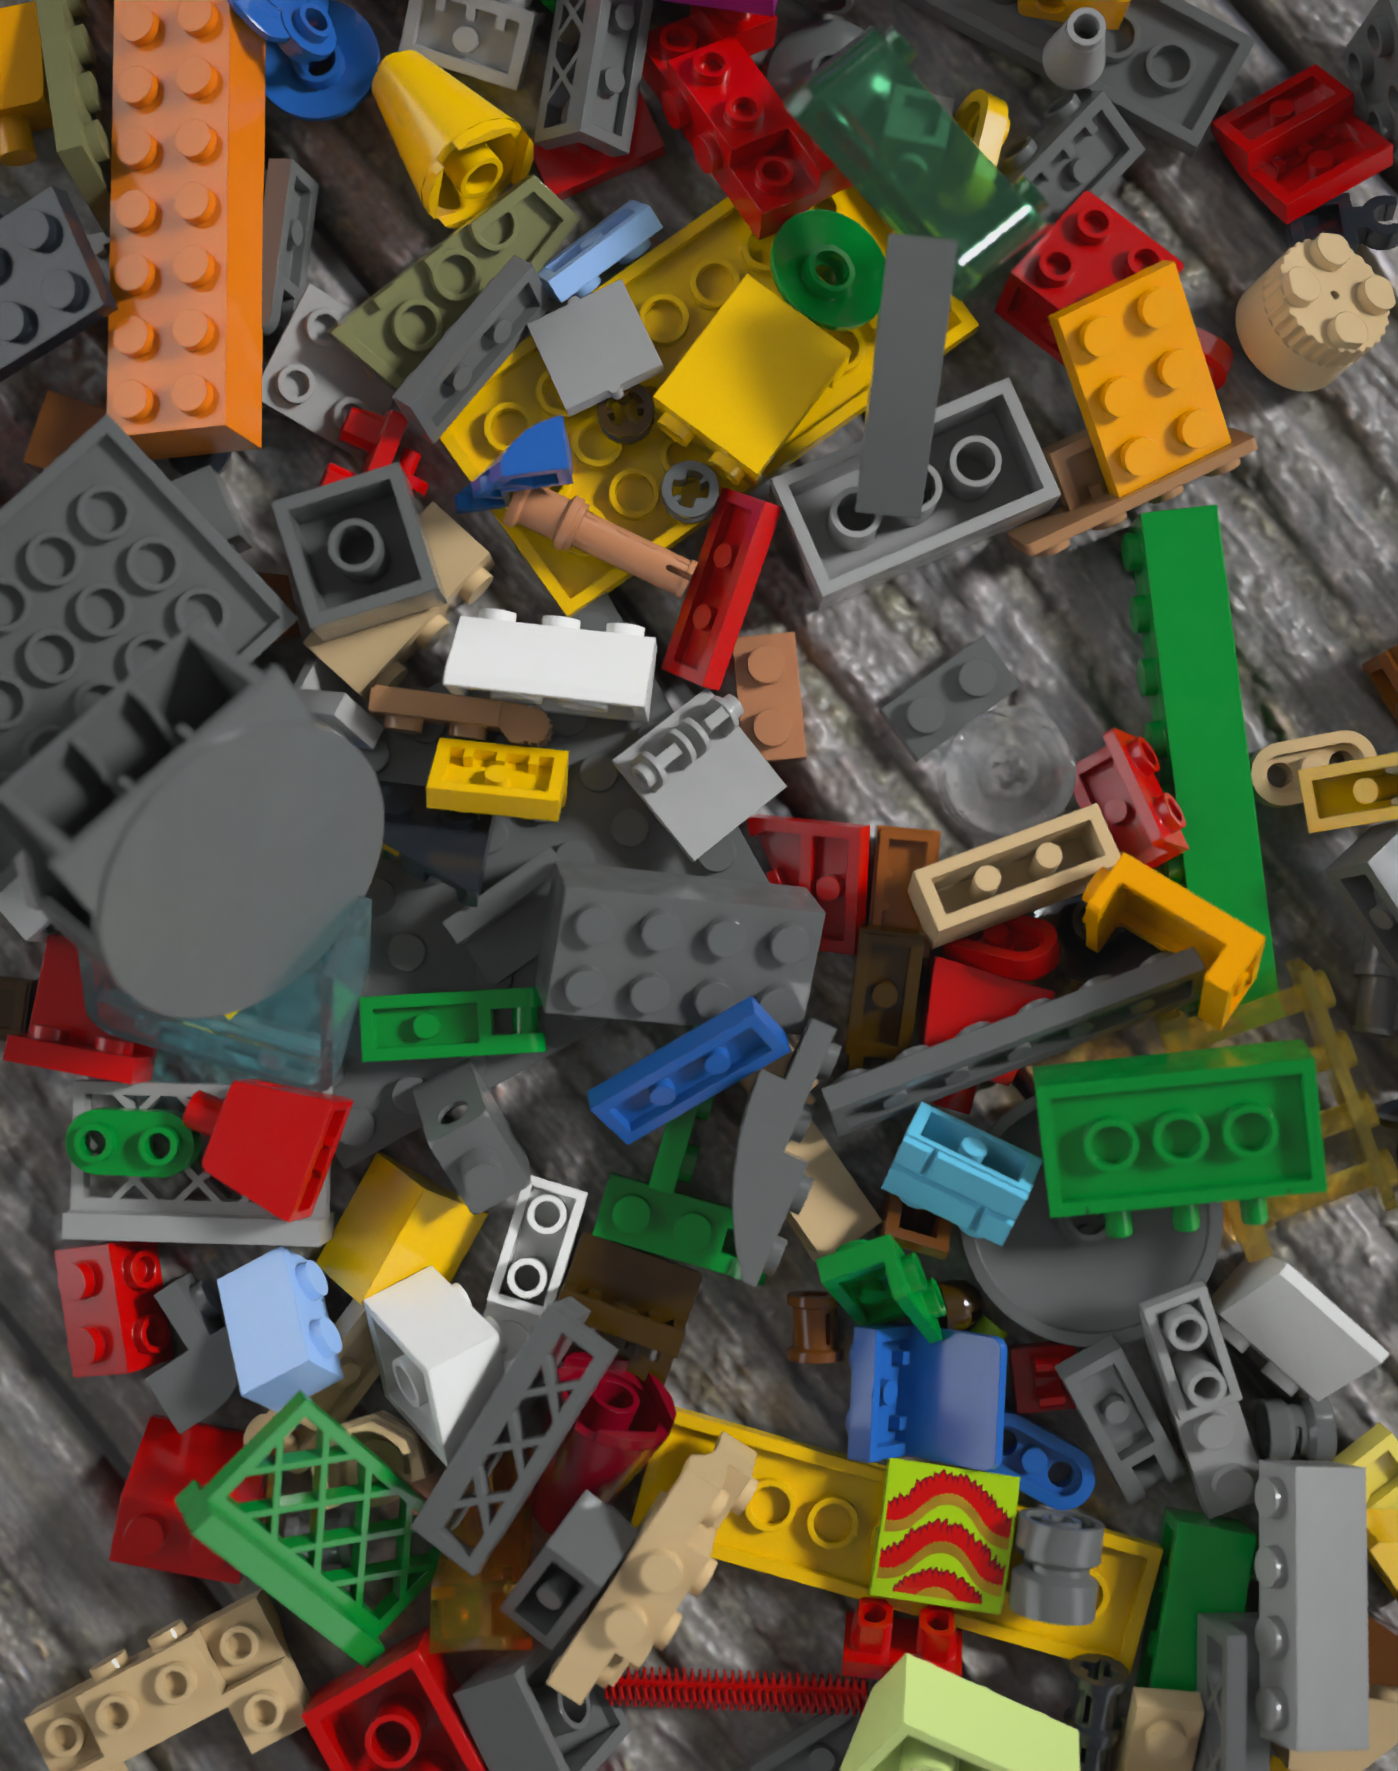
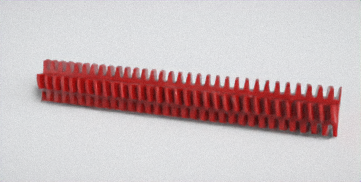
[605,1666,868,1716]

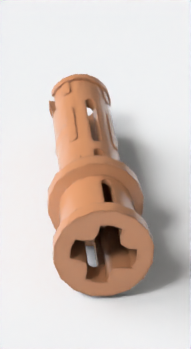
[503,487,698,600]

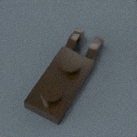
[844,923,925,1073]

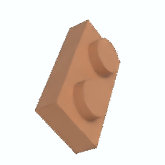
[733,632,807,763]

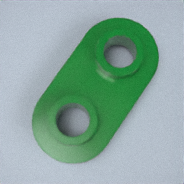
[65,1107,201,1178]

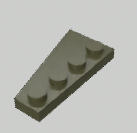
[35,0,111,238]
[325,175,580,392]

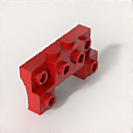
[642,5,876,240]

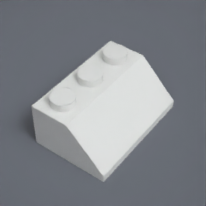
[443,608,657,723]

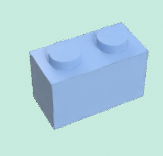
[217,1246,344,1413]

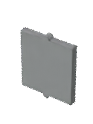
[527,279,665,417]

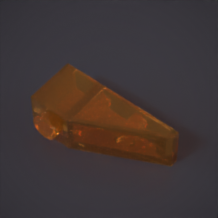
[430,1447,532,1655]

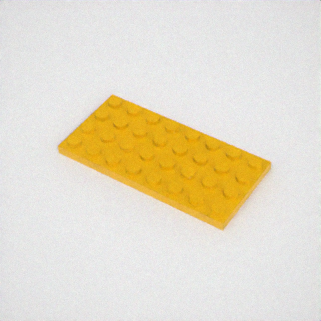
[439,177,979,617]

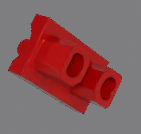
[318,407,429,498]
[841,1597,962,1680]

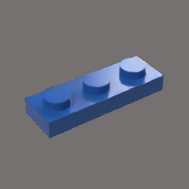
[588,996,791,1145]

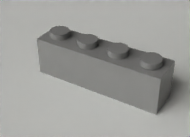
[1254,1460,1369,1752]

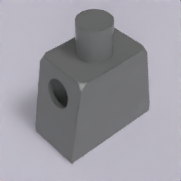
[413,1058,531,1215]

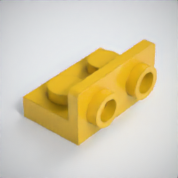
[426,737,569,821]

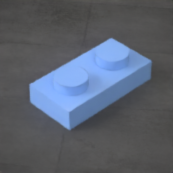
[537,199,663,303]

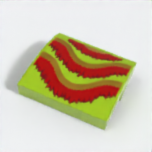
[868,1458,1020,1615]

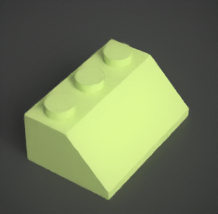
[839,1653,1080,1771]

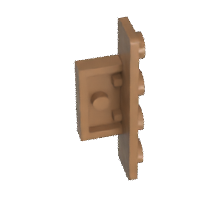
[1007,427,1258,557]

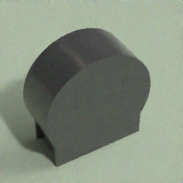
[0,613,384,1019]

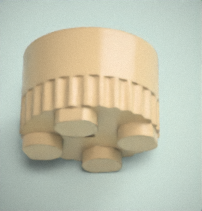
[1235,233,1396,392]

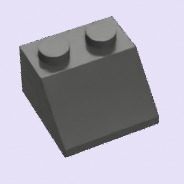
[453,1618,632,1771]

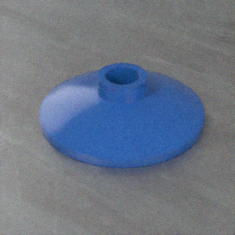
[265,0,380,121]

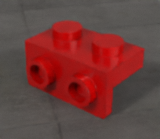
[1063,728,1189,869]
[54,1241,174,1378]

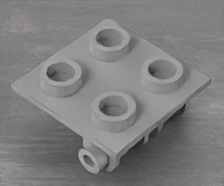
[262,283,395,460]
[612,688,787,863]

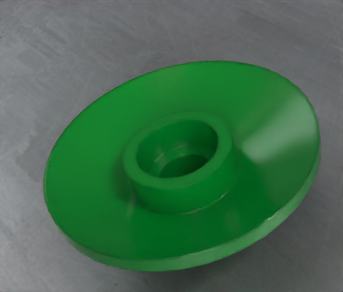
[770,209,885,331]

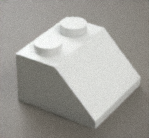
[1210,1248,1390,1402]
[363,1265,507,1467]

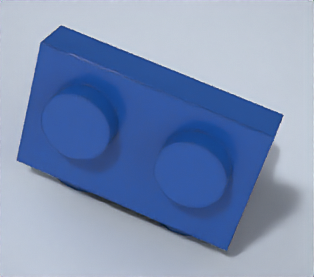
[846,1321,1007,1471]

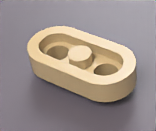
[1249,730,1377,808]

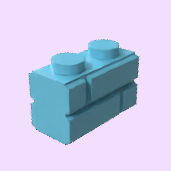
[881,1102,1042,1246]

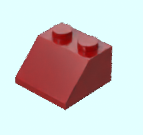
[109,1414,268,1585]

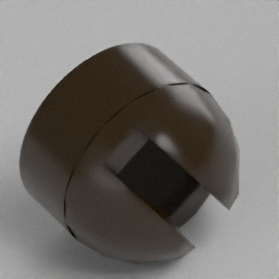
[936,1279,982,1331]

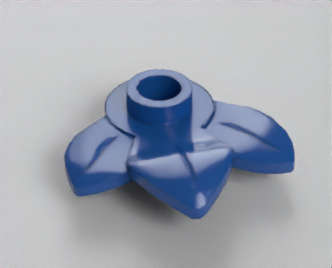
[227,0,337,64]

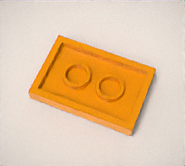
[1048,260,1232,498]

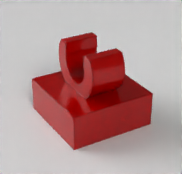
[1007,1341,1076,1414]

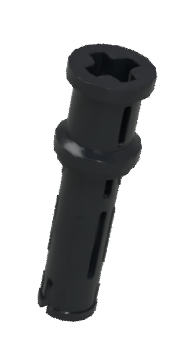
[1062,1653,1129,1771]

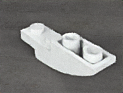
[483,1175,588,1373]

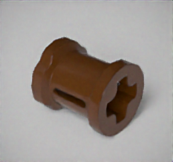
[787,1290,844,1364]

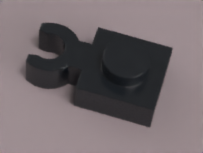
[1283,193,1398,254]

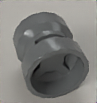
[1255,1397,1337,1462]

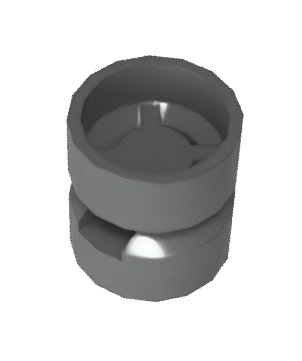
[1008,1508,1105,1626]

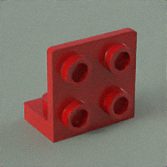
[994,191,1184,366]
[2,934,164,1085]

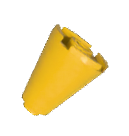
[372,50,534,229]

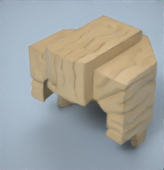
[311,1410,435,1510]

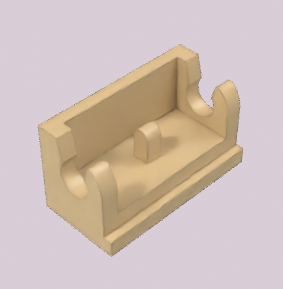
[785,1119,882,1262]

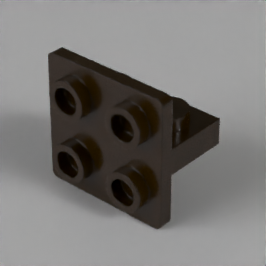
[557,1232,702,1385]

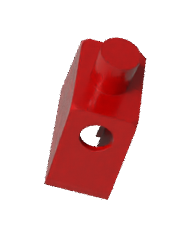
[918,956,1055,1115]
[183,1079,354,1222]

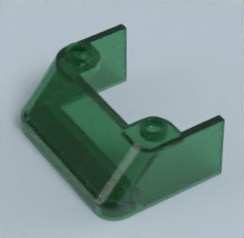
[782,25,1056,301]

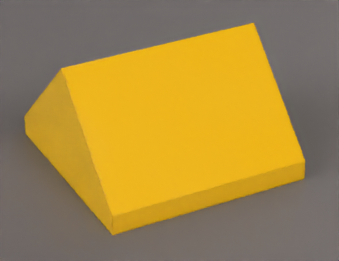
[316,1151,489,1306]

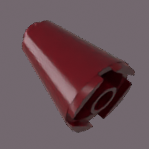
[531,1351,677,1535]

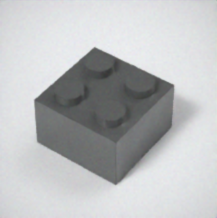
[271,462,448,642]

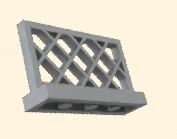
[62,1079,335,1247]

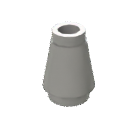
[1042,7,1106,90]

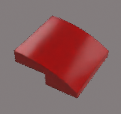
[1211,64,1393,225]

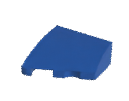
[454,415,574,514]

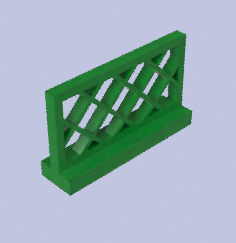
[174,1390,471,1669]

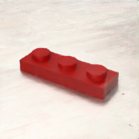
[661,487,783,691]

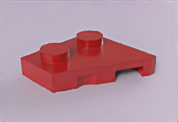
[747,814,870,955]

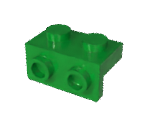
[816,1234,946,1344]

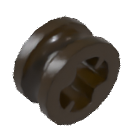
[597,384,654,444]

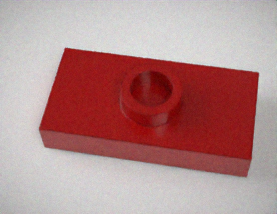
[530,91,665,200]

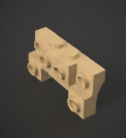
[546,1431,759,1705]
[24,1588,311,1771]

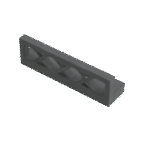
[534,0,654,158]
[411,1296,619,1576]
[1196,1612,1270,1771]

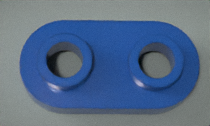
[987,1408,1095,1510]

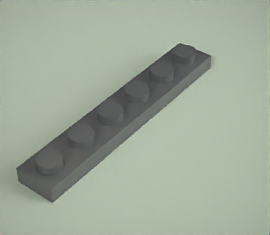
[821,947,1206,1138]

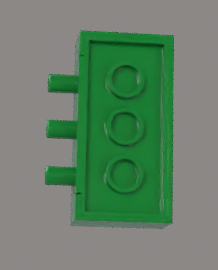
[1032,1039,1328,1238]

